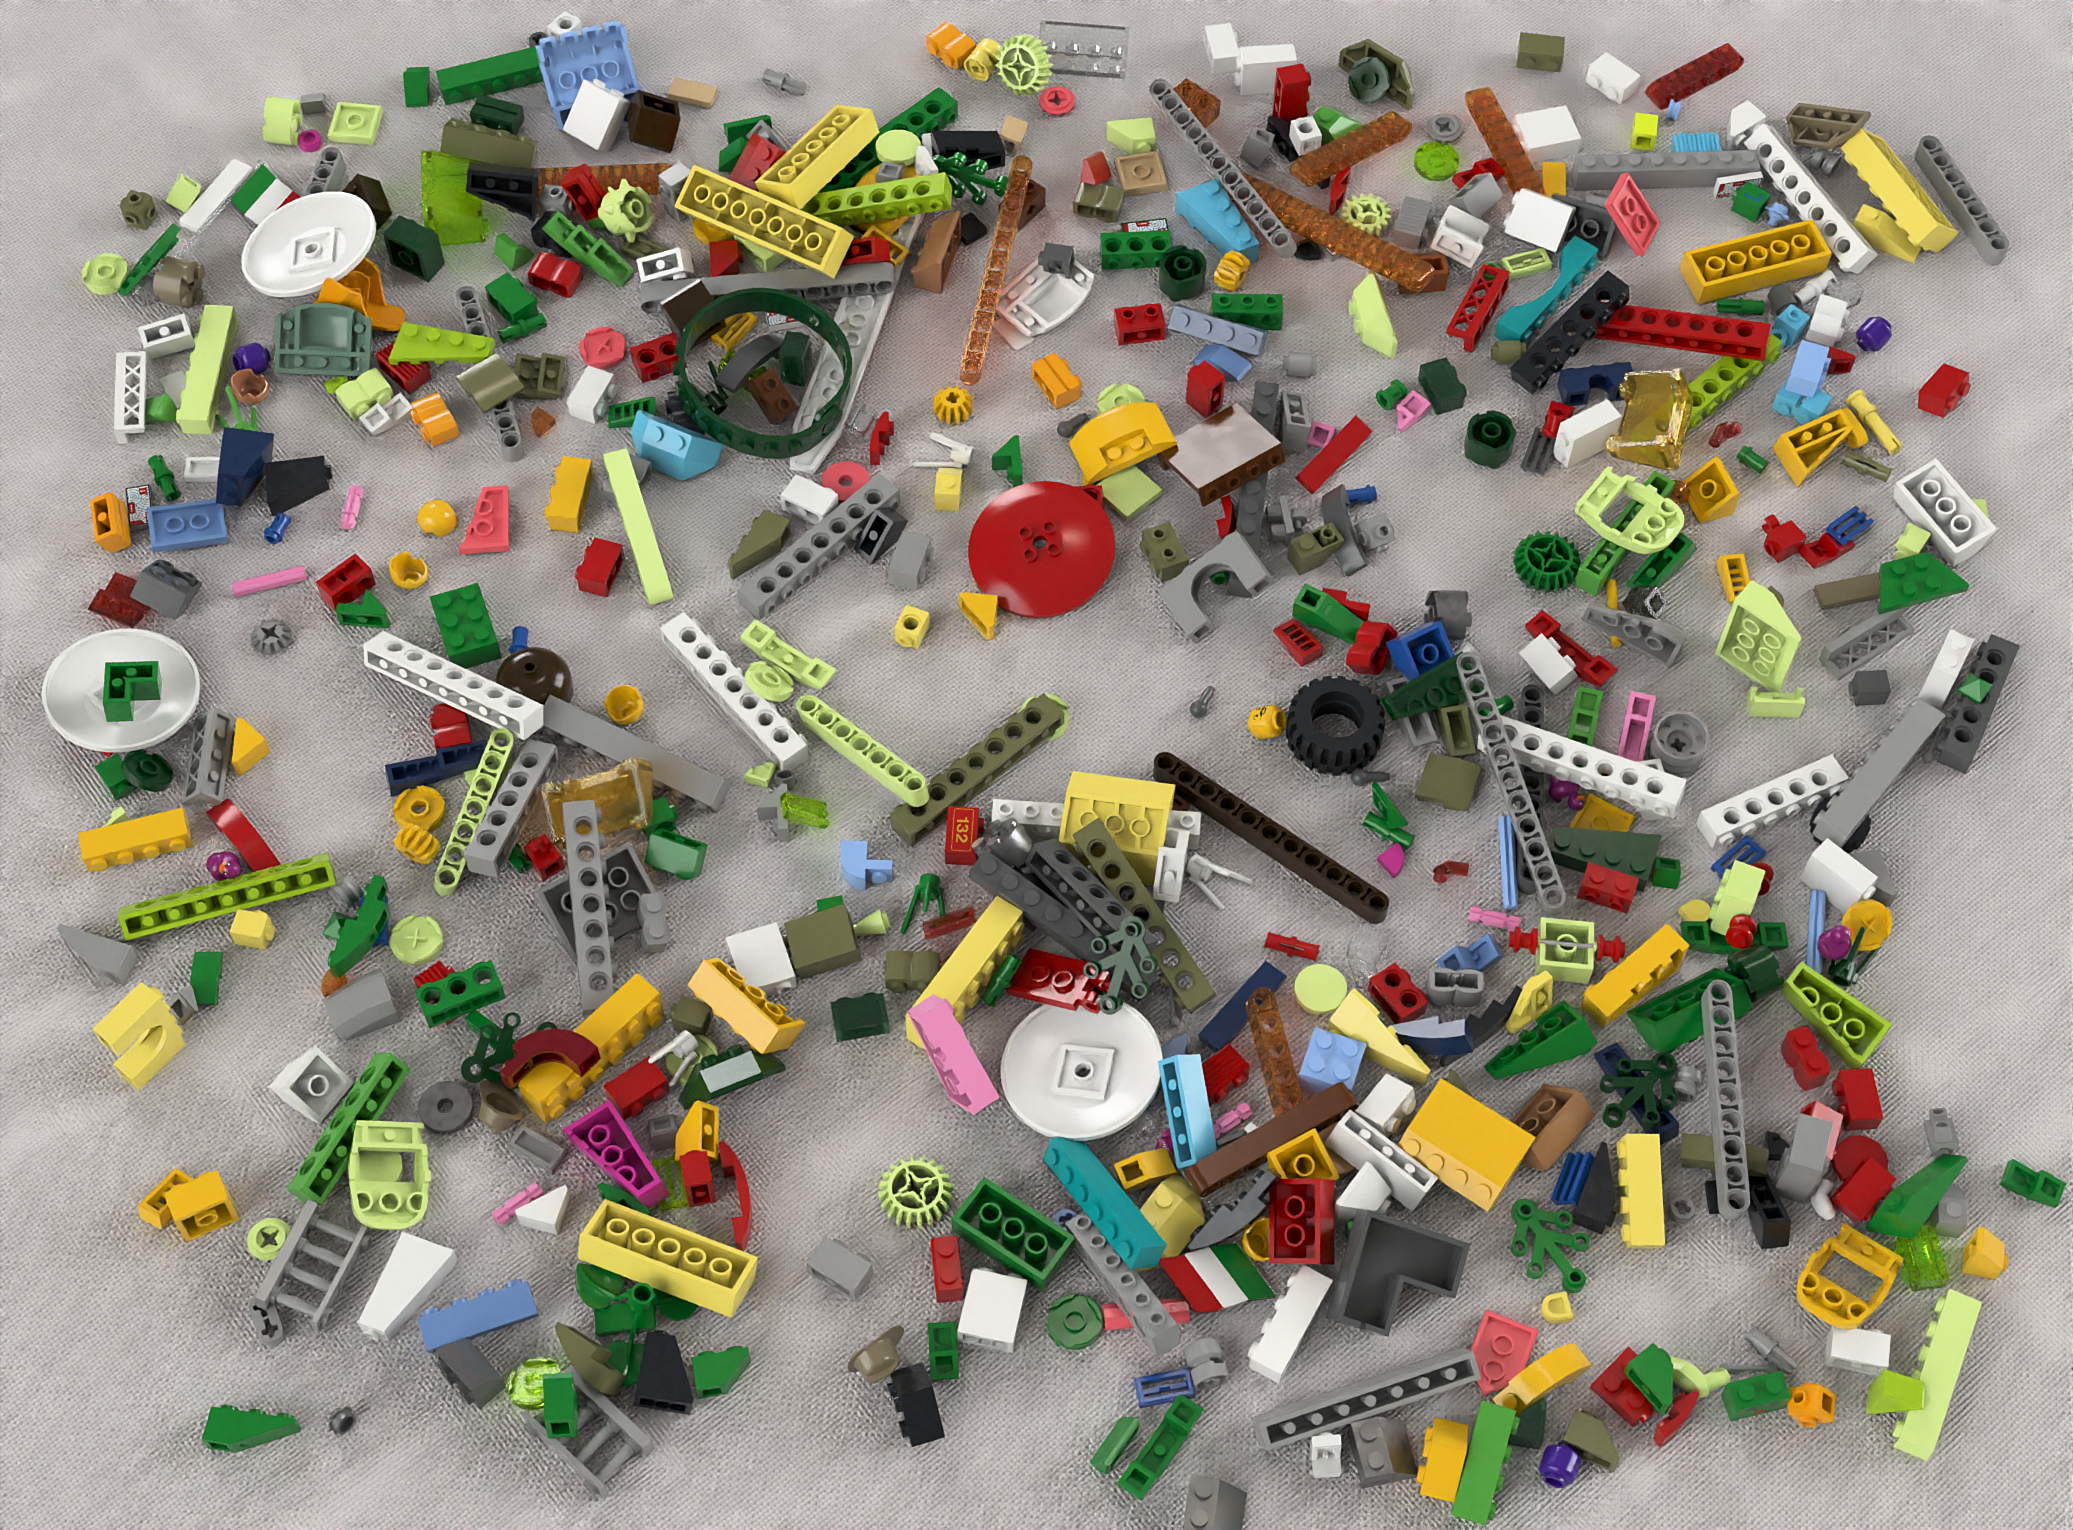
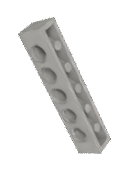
[464,739,560,878]
[1065,1212,1181,1357]

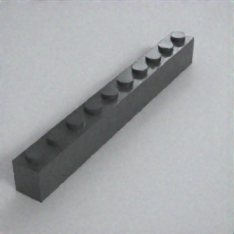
[1228,381,1279,598]

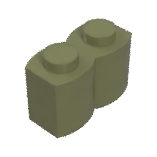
[1073,182,1125,223]
[885,950,941,993]

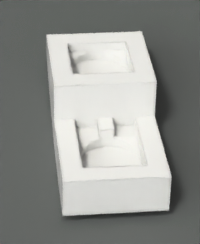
[359,392,413,435]

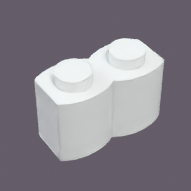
[1805,294,1850,347]

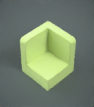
[165,173,201,213]

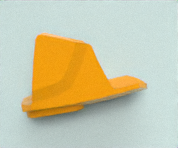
[313,257,405,331]

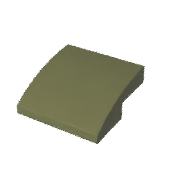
[513,352,566,400]
[456,353,525,414]
[1415,753,1483,811]

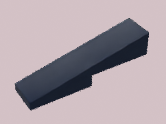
[385,740,492,797]
[1198,961,1287,1053]
[1594,1042,1679,1145]

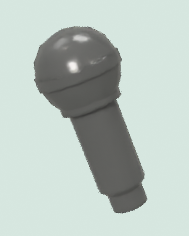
[1057,413,1088,438]
[1190,686,1214,718]
[1351,768,1390,786]

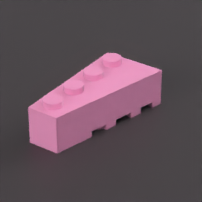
[907,994,1000,1115]

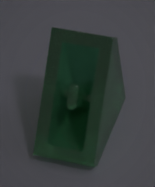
[1507,1397,1547,1450]

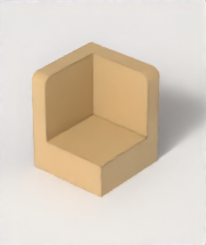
[999,114,1028,156]

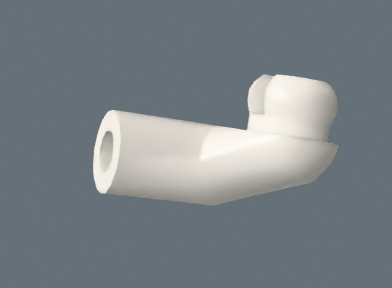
[1811,1179,1836,1220]

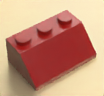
[728,132,786,192]
[1269,1178,1335,1265]

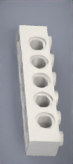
[1696,754,1849,848]

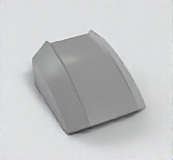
[324,968,400,1040]

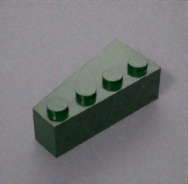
[1547,826,1662,892]

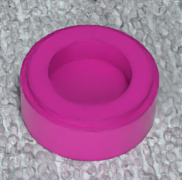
[298,130,322,152]

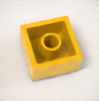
[164,1170,240,1242]

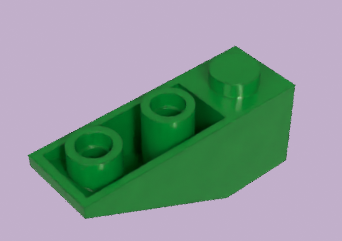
[1292,584,1364,645]
[202,1404,301,1453]

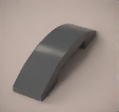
[715,334,792,394]
[1321,484,1368,577]

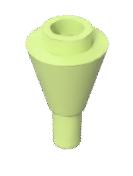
[853,909,891,935]

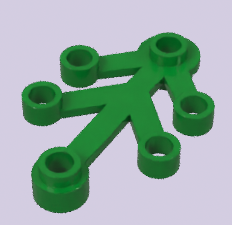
[932,152,1014,205]
[1510,1199,1590,1293]

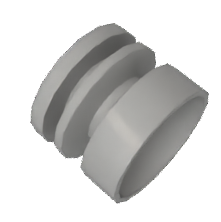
[1649,711,1709,778]

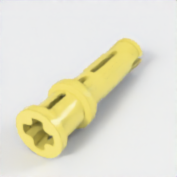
[1845,389,1903,455]

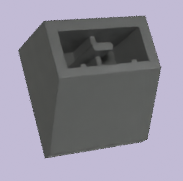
[130,560,203,620]
[435,1338,506,1410]

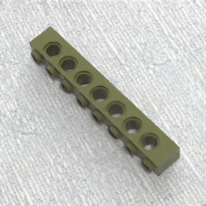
[890,693,1064,847]
[1072,818,1216,1014]

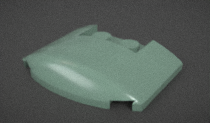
[274,303,372,377]

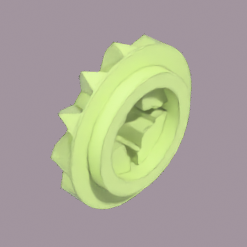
[247,1218,291,1262]

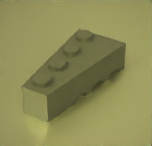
[440,118,538,169]

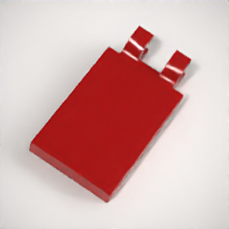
[1005,948,1111,1014]

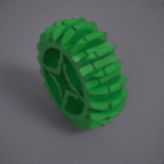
[1513,530,1581,594]

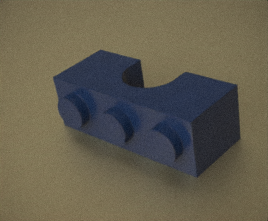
[1557,362,1637,406]

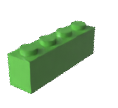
[1451,1400,1520,1525]

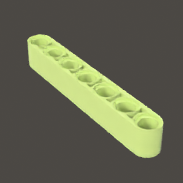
[602,448,674,606]
[796,695,929,807]
[434,728,514,896]

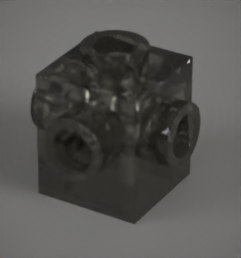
[1622,586,1668,620]

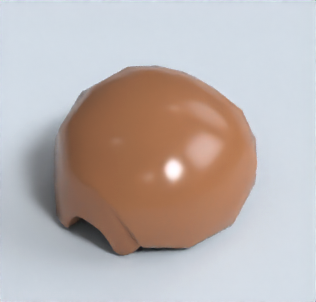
[230,369,269,405]

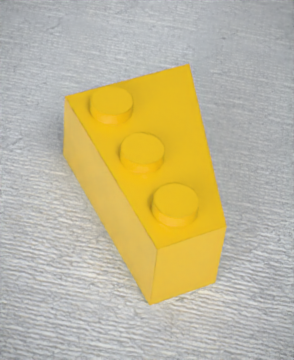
[1772,408,1854,487]

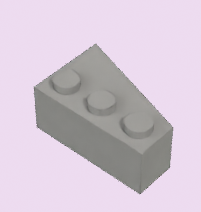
[1773,1113,1833,1204]

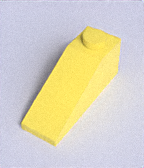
[1853,204,1922,263]

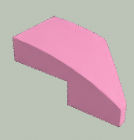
[1397,390,1431,433]

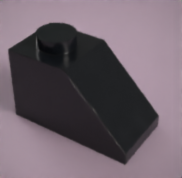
[854,507,908,563]

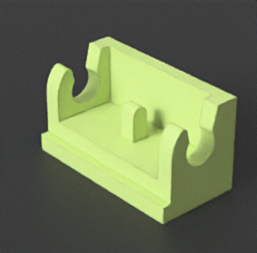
[1747,686,1805,718]

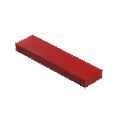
[1295,415,1373,495]

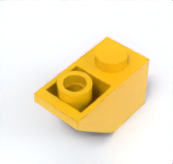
[1114,1147,1177,1195]

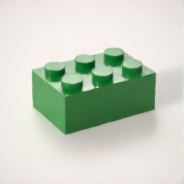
[430,583,502,669]

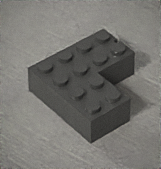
[1326,1209,1470,1337]

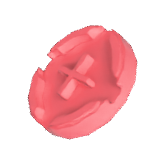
[580,327,627,369]

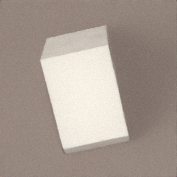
[515,1185,571,1235]

